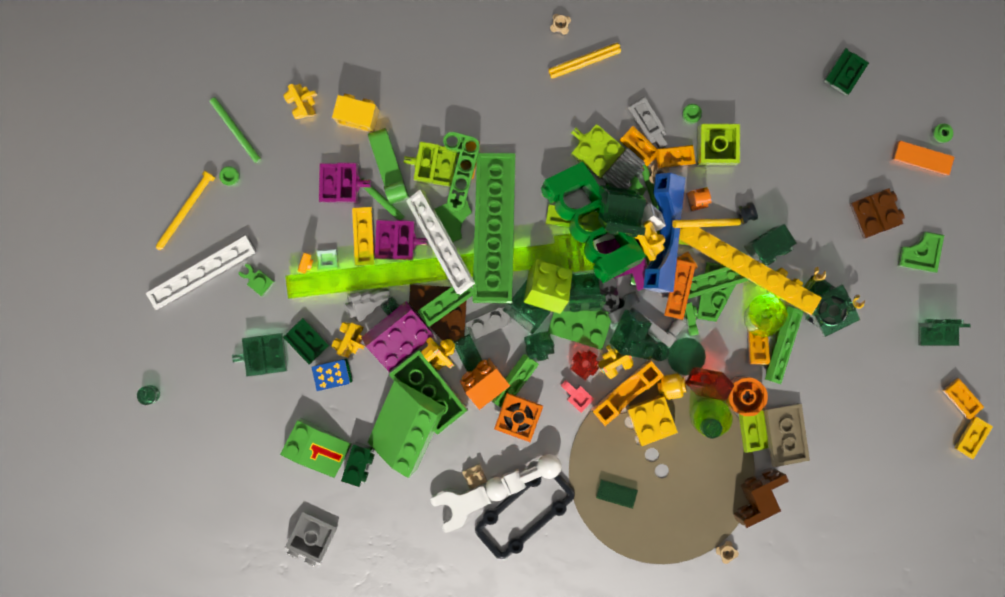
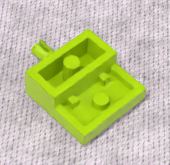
[571,124,625,178]
[403,142,458,187]

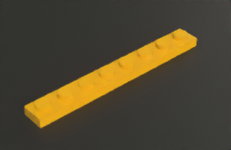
[679,219,822,315]

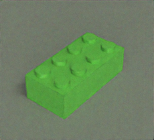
[389,349,468,435]

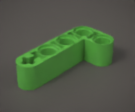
[368,128,409,204]
[443,132,480,212]

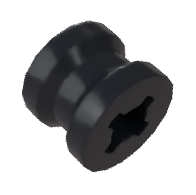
[736,202,758,225]

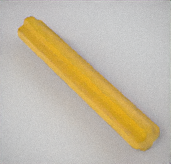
[548,42,621,78]

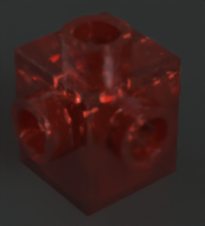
[569,350,599,381]

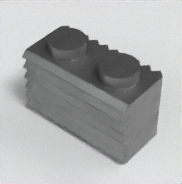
[601,148,645,193]

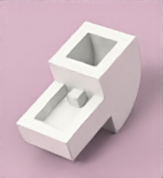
[632,195,666,231]

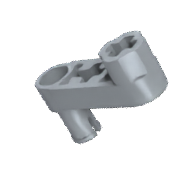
[621,307,686,348]

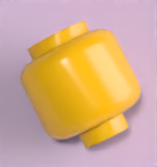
[658,373,687,400]

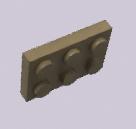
[764,403,810,467]

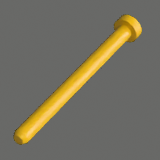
[156,170,216,250]

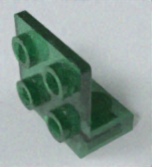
[918,319,971,346]

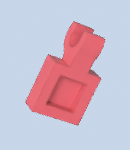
[561,380,594,413]

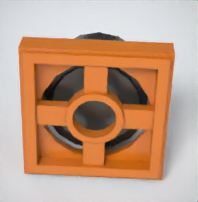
[494,392,543,442]

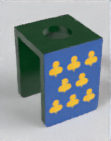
[311,358,353,391]

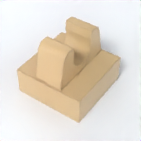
[462,463,487,489]

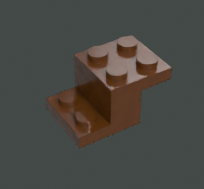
[733,468,789,528]

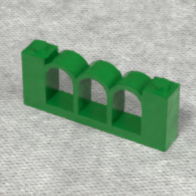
[541,161,646,283]

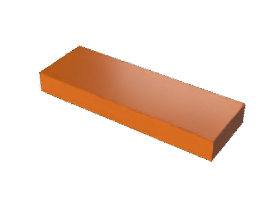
[892,141,955,176]
[664,259,696,320]

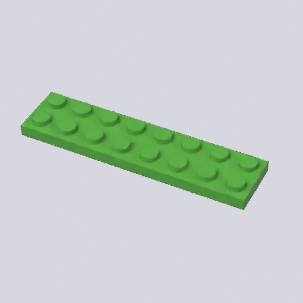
[472,153,516,303]

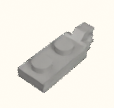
[628,97,668,148]
[465,307,519,341]

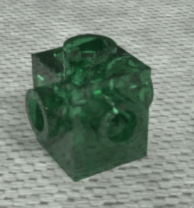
[524,331,555,362]

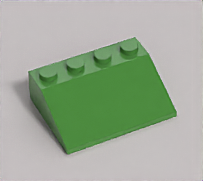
[367,379,446,478]

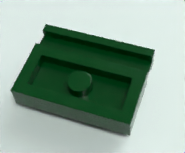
[823,48,869,96]
[283,318,330,365]

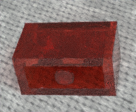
[685,367,734,401]

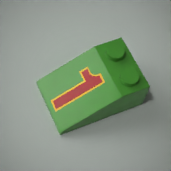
[280,418,352,478]

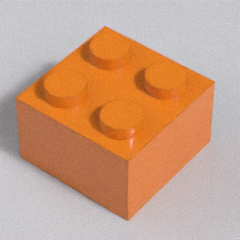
[460,358,510,410]

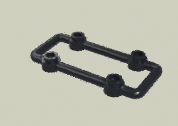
[475,474,575,560]

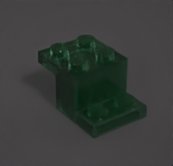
[598,185,646,237]

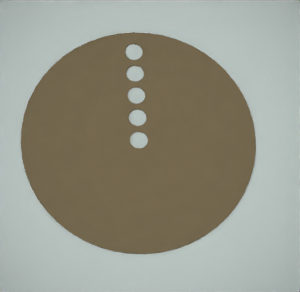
[569,379,755,564]

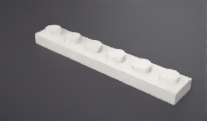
[406,189,475,295]
[146,236,257,310]

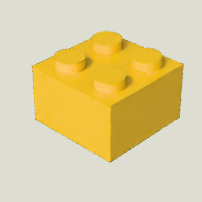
[332,93,380,132]
[626,395,678,446]

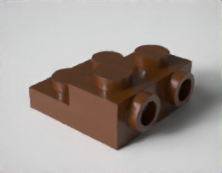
[850,188,905,239]

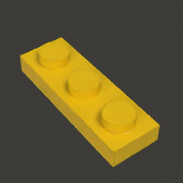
[352,207,375,266]

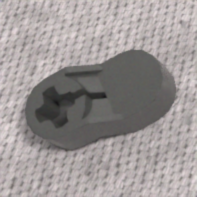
[598,279,619,312]
[608,291,640,324]

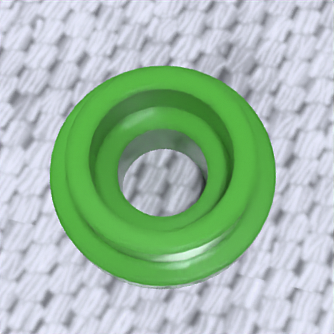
[933,123,954,143]

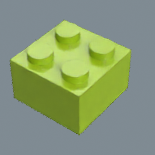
[697,124,740,166]
[524,259,573,314]

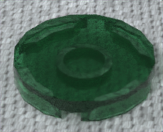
[667,337,706,376]

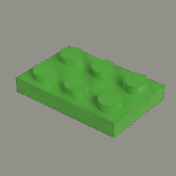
[547,300,611,350]

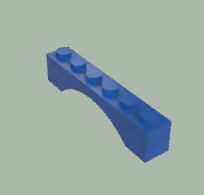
[643,173,686,292]

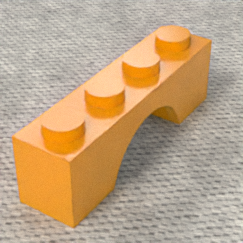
[591,360,664,426]

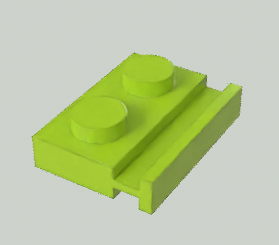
[739,410,769,453]

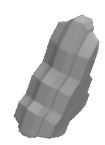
[344,288,390,322]

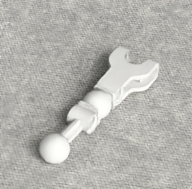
[430,454,562,533]

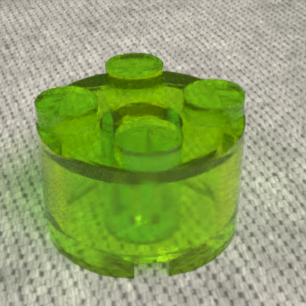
[744,294,788,337]
[690,397,733,438]

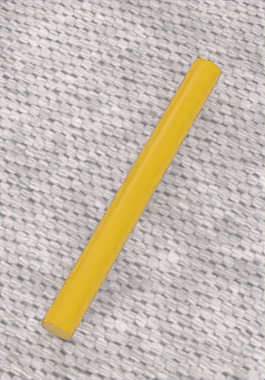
[672,218,741,228]

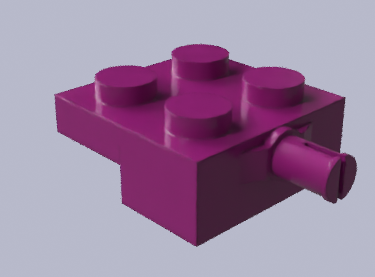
[319,163,372,203]
[375,220,428,260]

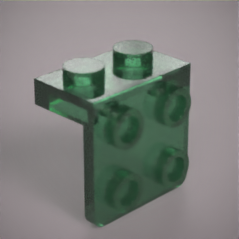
[564,273,606,312]

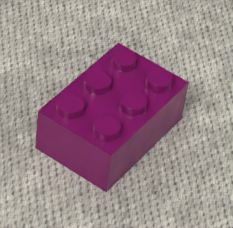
[361,301,434,372]

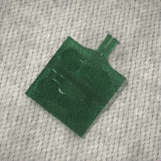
[232,333,288,377]

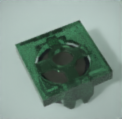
[810,284,861,337]

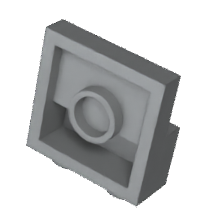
[285,512,337,567]

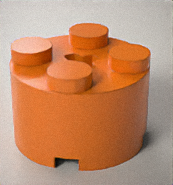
[725,376,768,416]

